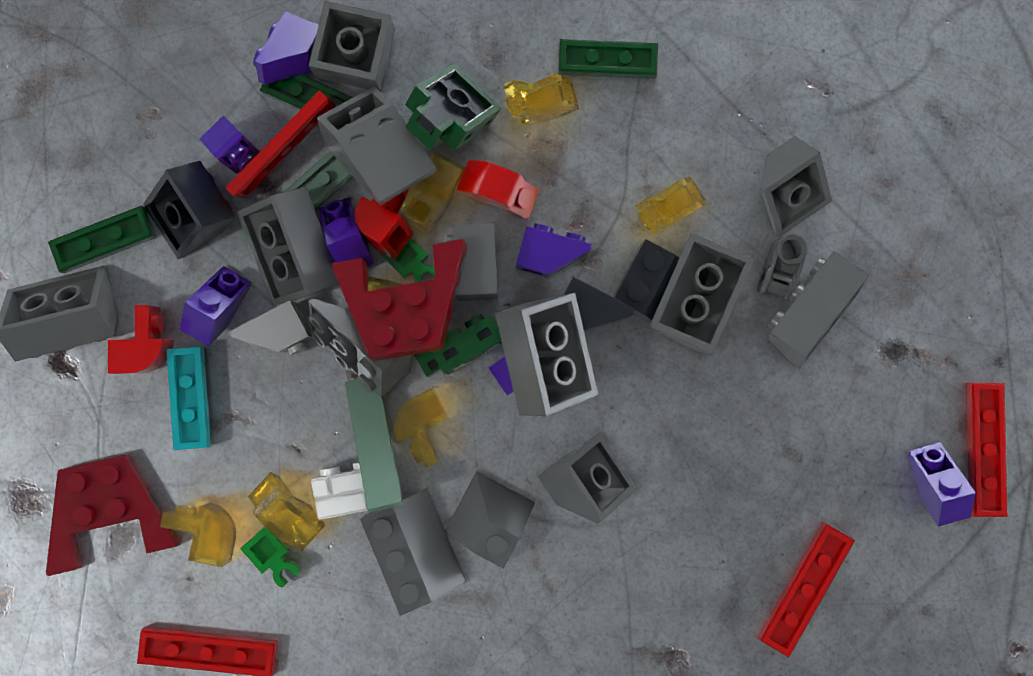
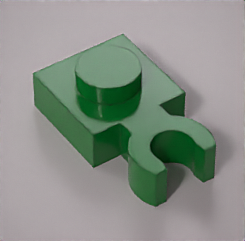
[381,238,435,283]
[240,524,301,588]

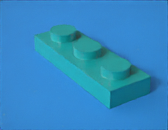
[166,347,211,451]

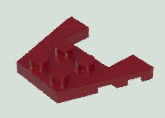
[332,239,467,361]
[46,454,180,576]

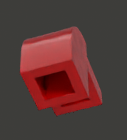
[457,160,540,220]
[355,189,414,260]
[108,305,174,374]

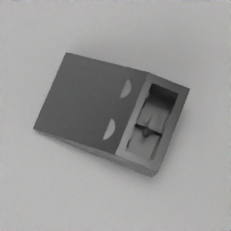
[317,86,437,205]
[308,298,412,398]

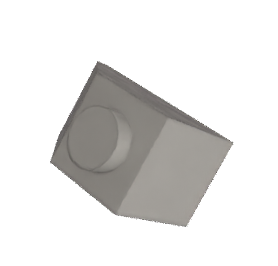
[229,300,313,355]

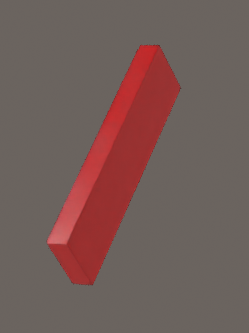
[225,91,336,198]
[966,383,1008,517]
[757,522,855,658]
[137,627,278,676]

